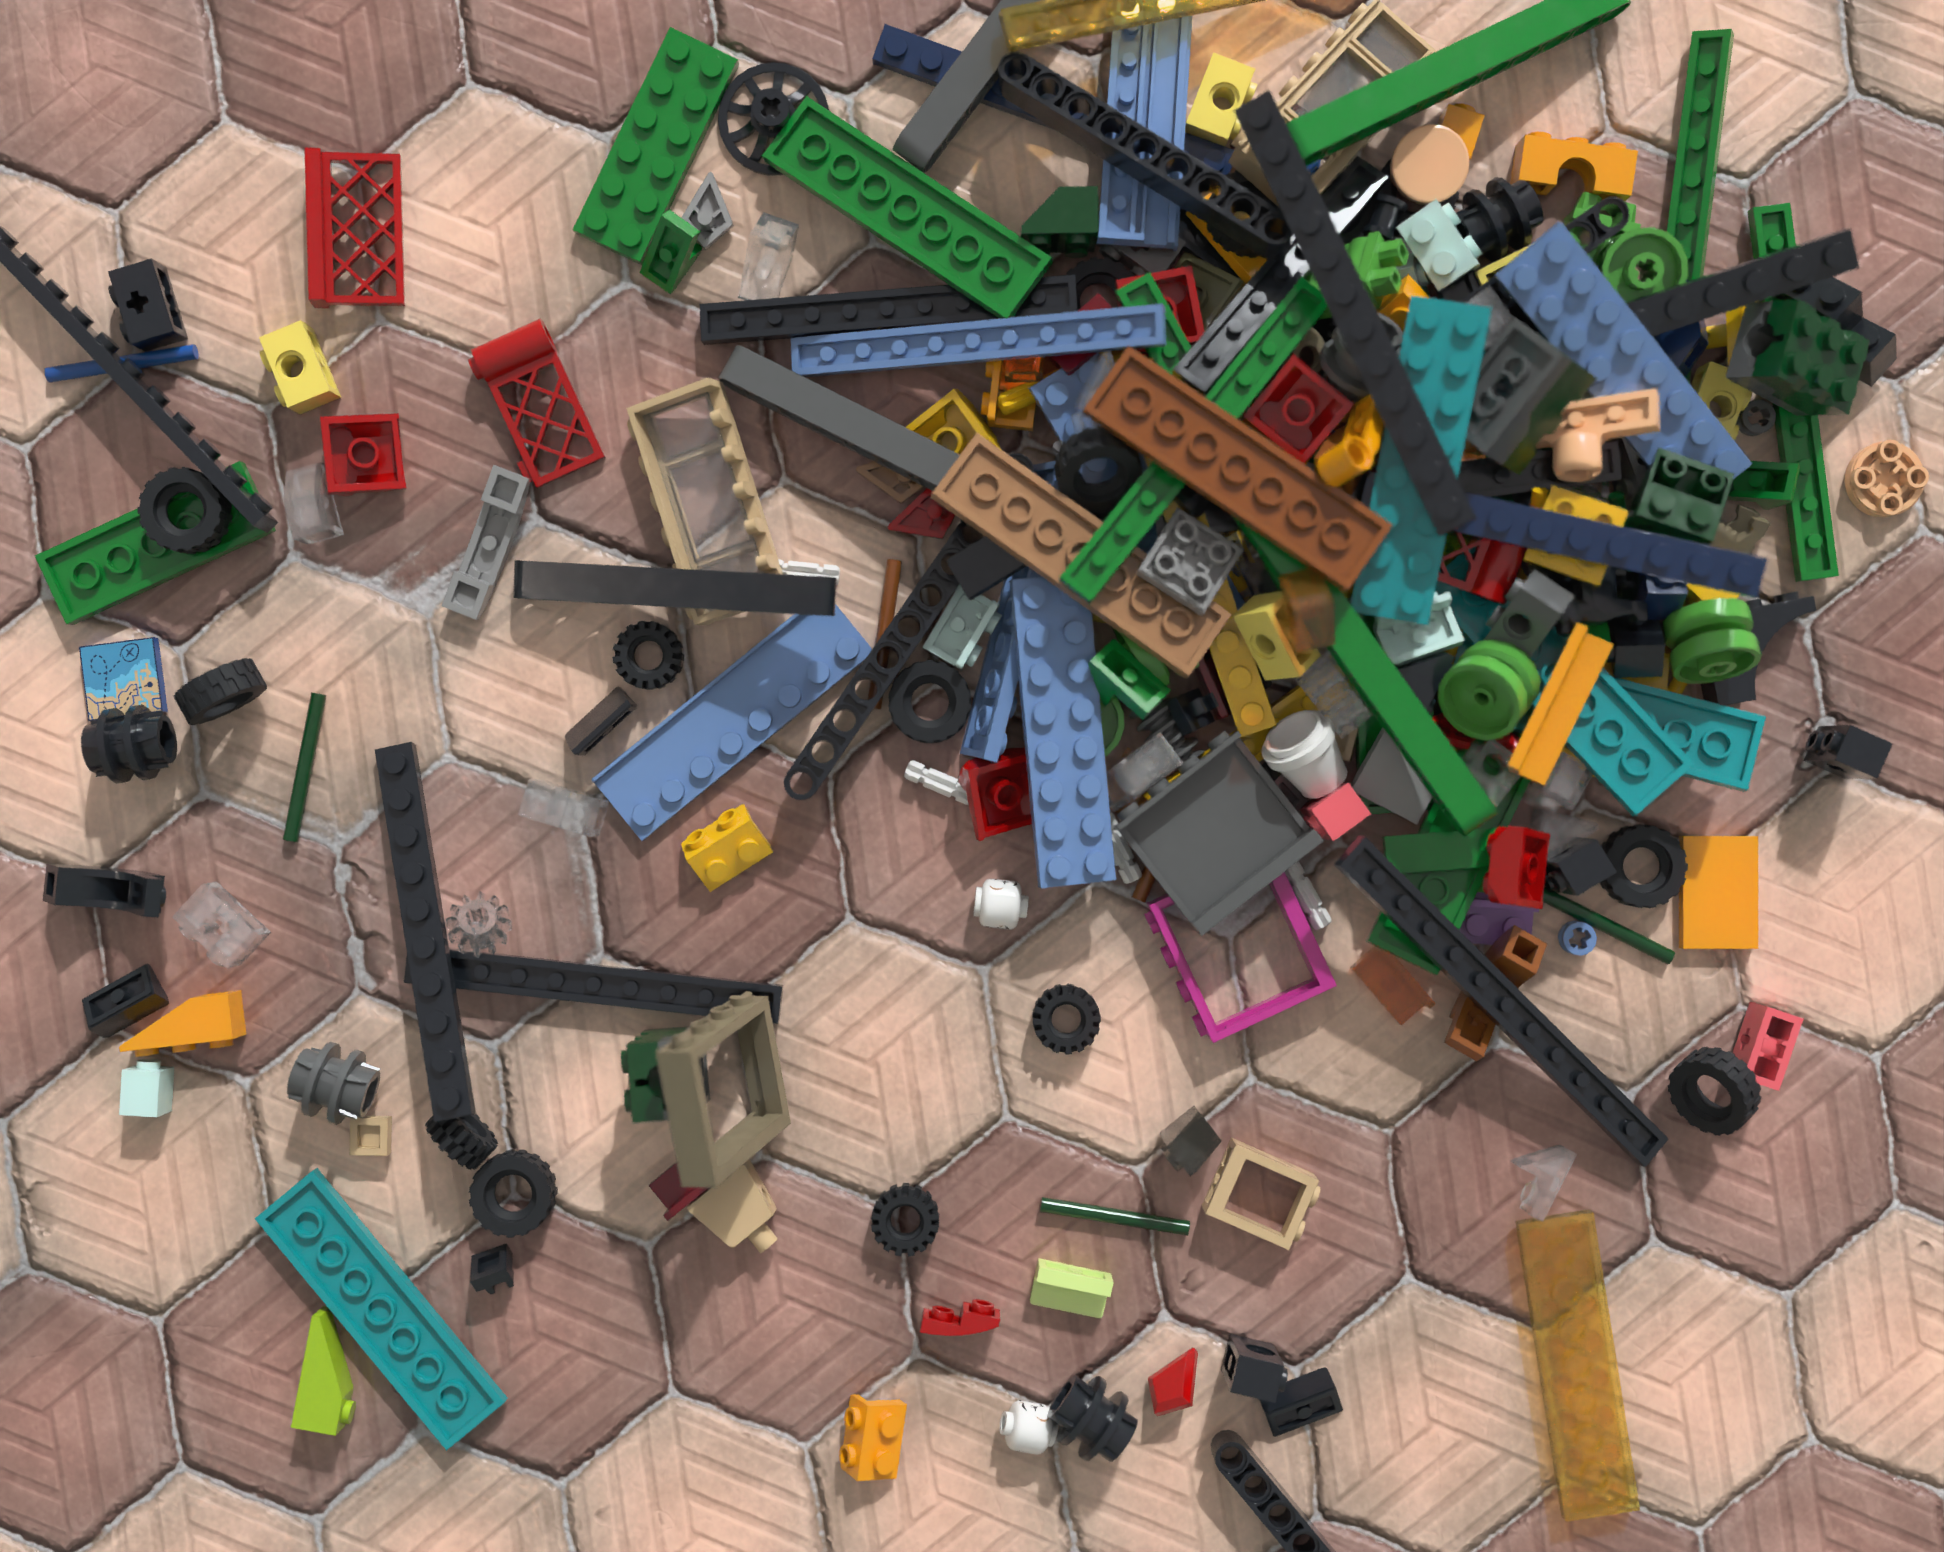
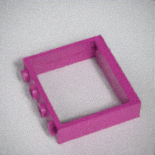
[1144,872,1337,1043]

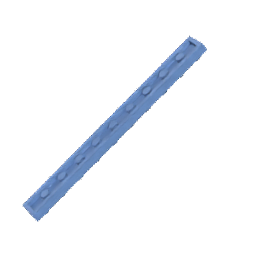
[791,304,1166,377]

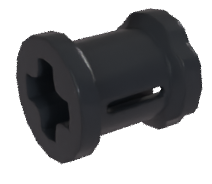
[1362,194,1408,242]

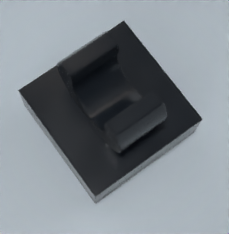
[1166,688,1219,736]
[470,1243,514,1294]

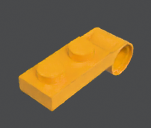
[1317,394,1384,487]

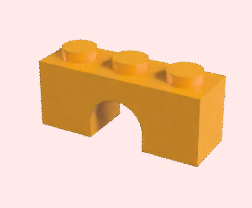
[1510,132,1638,202]

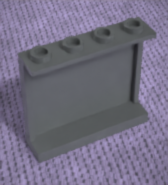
[1114,731,1324,936]

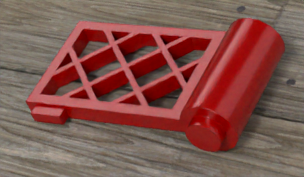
[468,318,605,488]
[1437,532,1527,605]

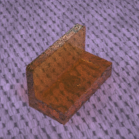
[1350,946,1436,1025]

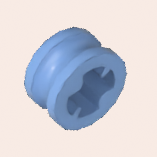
[1558,921,1597,956]

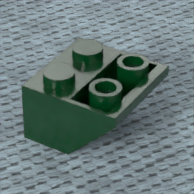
[1020,186,1099,258]
[1625,448,1734,546]

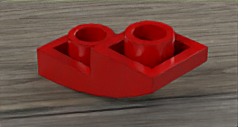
[920,1299,1000,1336]

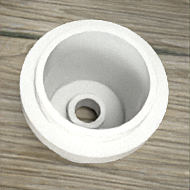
[1262,710,1347,799]

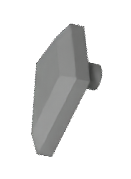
[681,172,734,250]

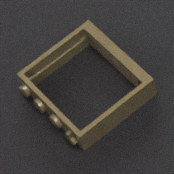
[656,991,791,1188]

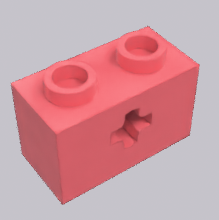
[1300,783,1371,841]
[1733,1002,1803,1091]

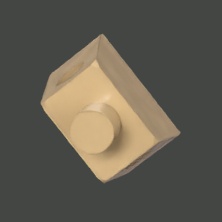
[687,1159,778,1253]

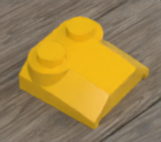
[906,388,1002,455]

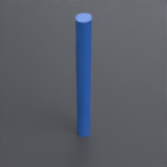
[45,344,199,383]

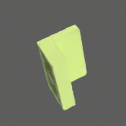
[1030,1258,1114,1318]

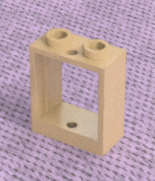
[1201,1138,1320,1250]

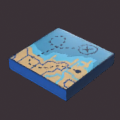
[79,637,168,721]

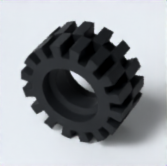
[612,621,684,690]
[1032,984,1101,1055]
[425,1114,498,1170]
[871,1183,939,1257]

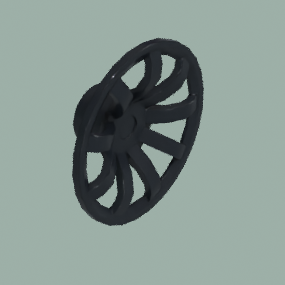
[718,62,829,176]

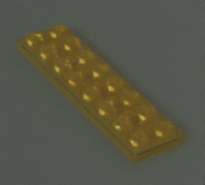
[1515,1209,1640,1522]

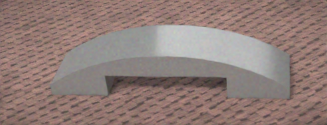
[442,465,531,620]

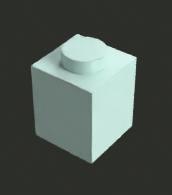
[119,1059,174,1117]

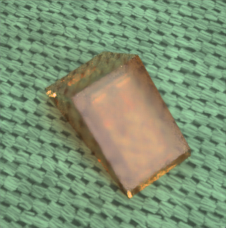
[1279,568,1335,653]

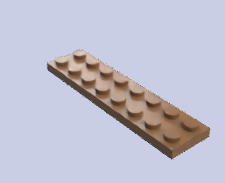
[931,433,1232,679]

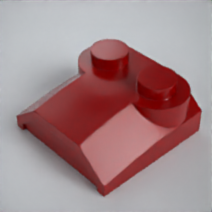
[1115,265,1205,357]
[1243,355,1354,464]
[320,413,406,496]
[959,748,1032,841]
[1483,826,1551,910]

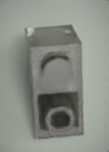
[1160,1105,1222,1177]

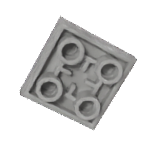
[1136,508,1244,616]
[1350,727,1432,824]

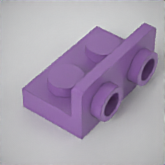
[1459,892,1539,945]

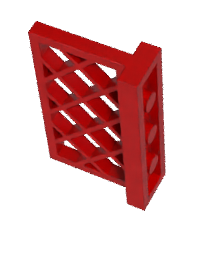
[304,147,405,308]

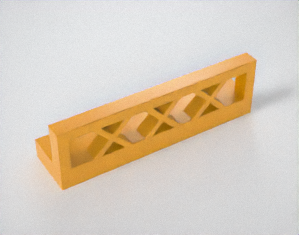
[1508,623,1614,787]

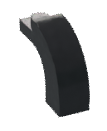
[42,863,166,917]

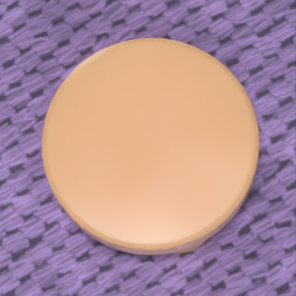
[1390,124,1469,205]
[1845,440,1929,518]

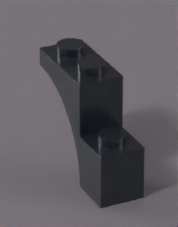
[1775,277,1897,387]
[1701,591,1816,706]

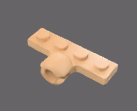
[1535,388,1660,482]

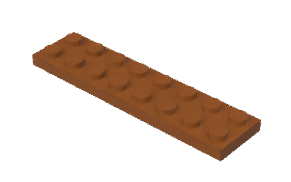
[1082,346,1393,593]

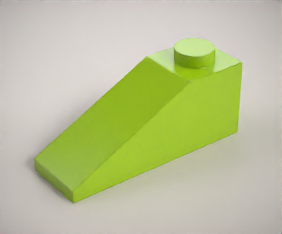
[291,1306,356,1436]

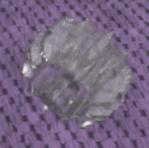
[445,891,512,958]

